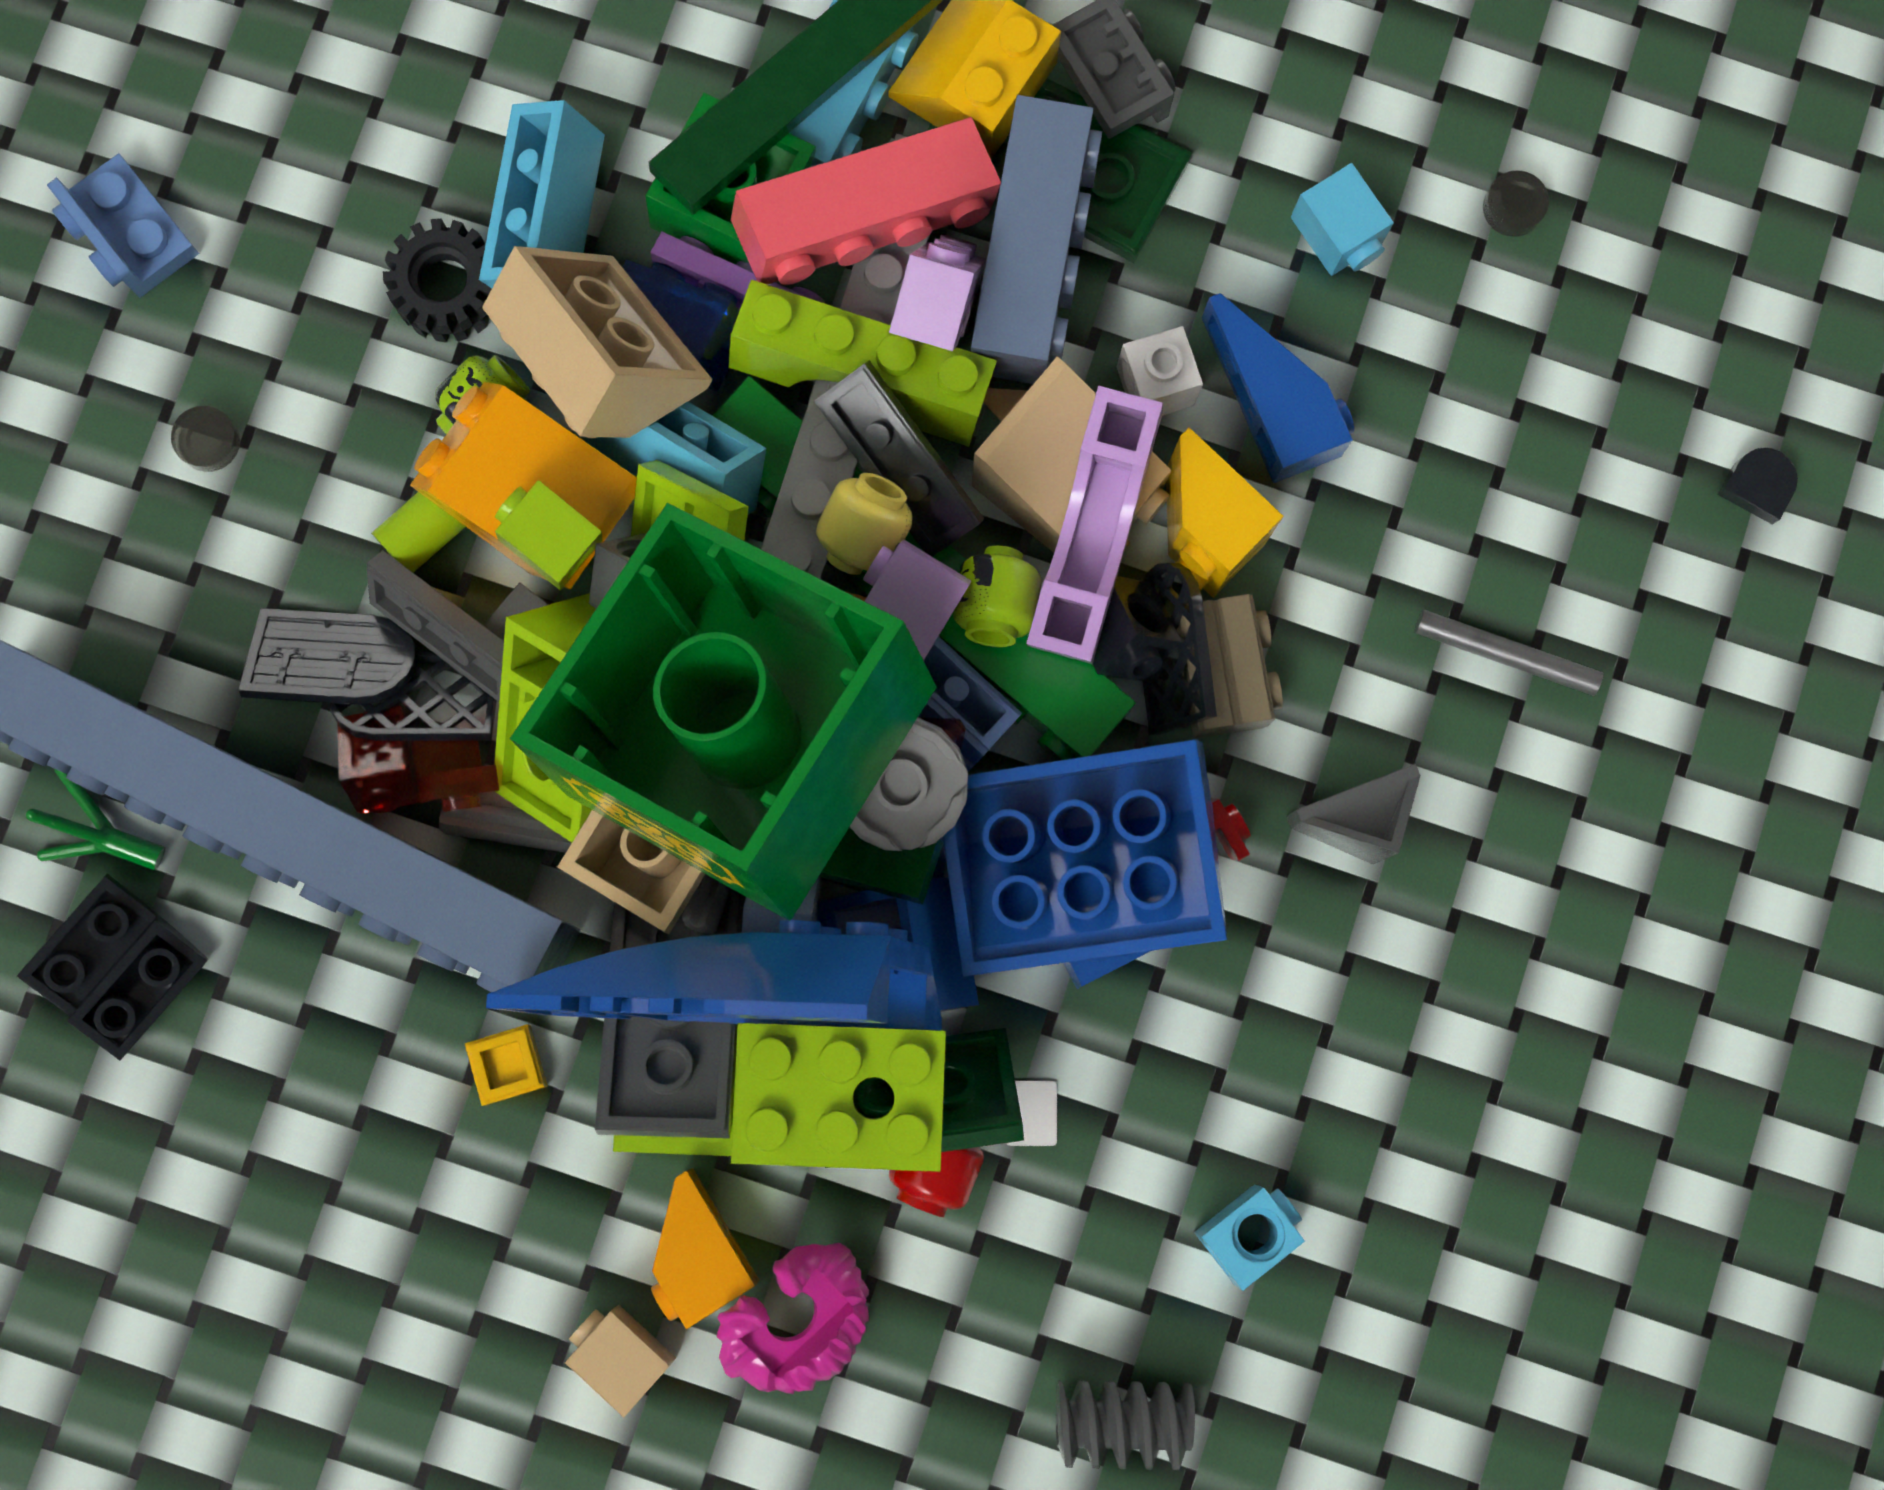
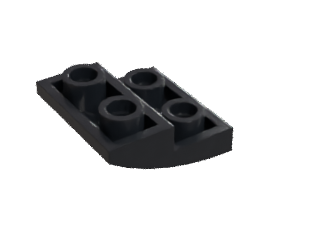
[17,873,208,1061]

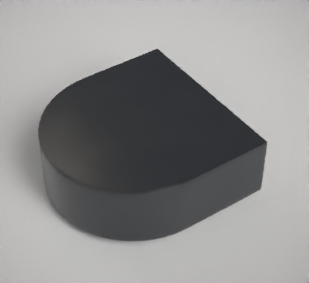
[1717,448,1798,525]

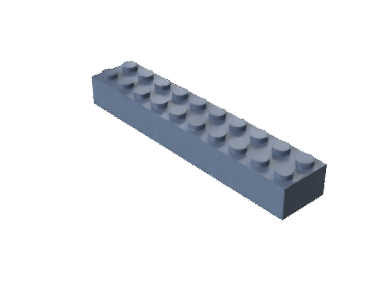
[0,640,581,992]

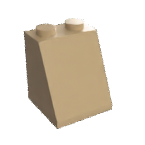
[972,356,1171,553]

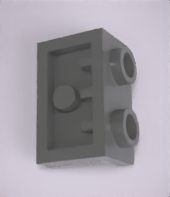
[1052,0,1176,139]

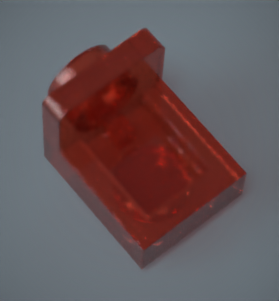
[412,741,499,812]

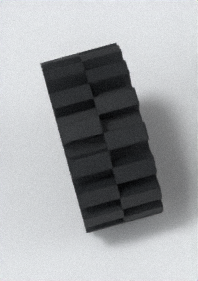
[383,218,492,342]

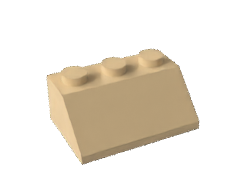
[482,246,713,438]
[557,810,705,934]

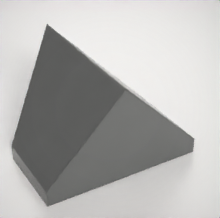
[1286,764,1421,865]

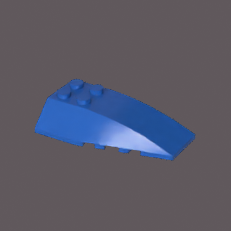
[486,920,942,1031]

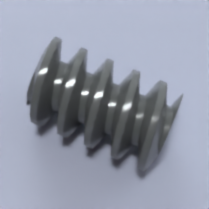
[1056,1380,1195,1470]

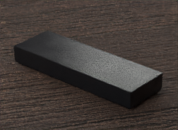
[814,360,984,557]

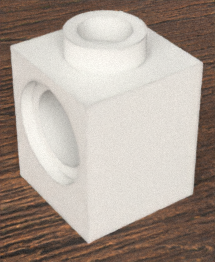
[1117,326,1203,416]

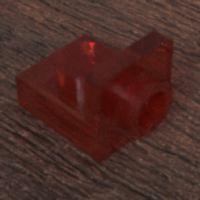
[337,706,419,814]

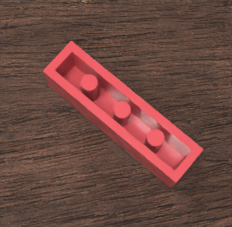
[731,117,1001,285]

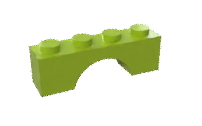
[729,279,997,447]

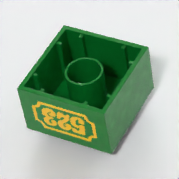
[509,503,937,921]

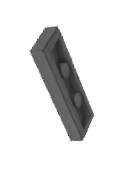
[367,550,504,702]

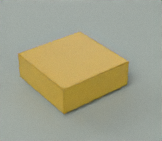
[464,1024,548,1106]

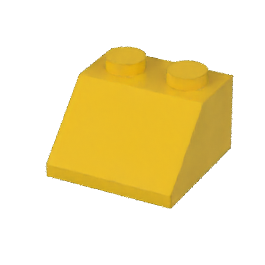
[888,0,1061,160]
[1166,427,1284,598]

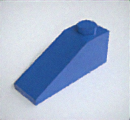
[1201,293,1354,484]

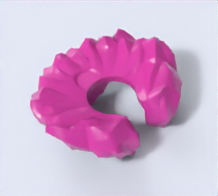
[717,1243,869,1394]

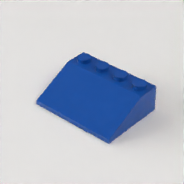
[943,740,1228,977]

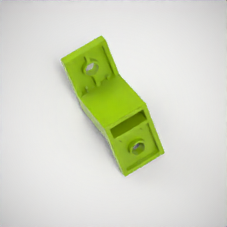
[492,460,749,843]
[613,1023,946,1172]

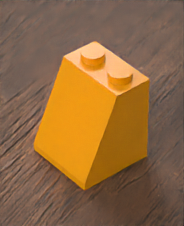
[410,382,637,589]

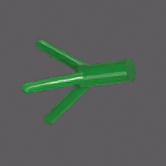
[26,769,165,870]

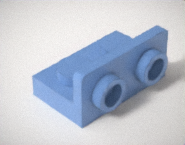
[47,153,199,298]

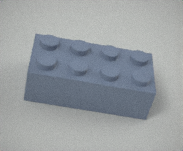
[971,95,1102,384]

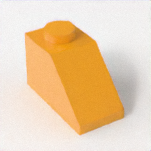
[651,1168,760,1329]

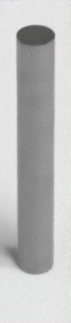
[1414,609,1603,696]

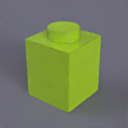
[495,480,602,591]

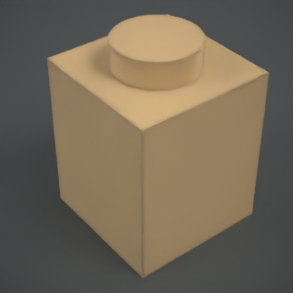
[565,1305,676,1418]

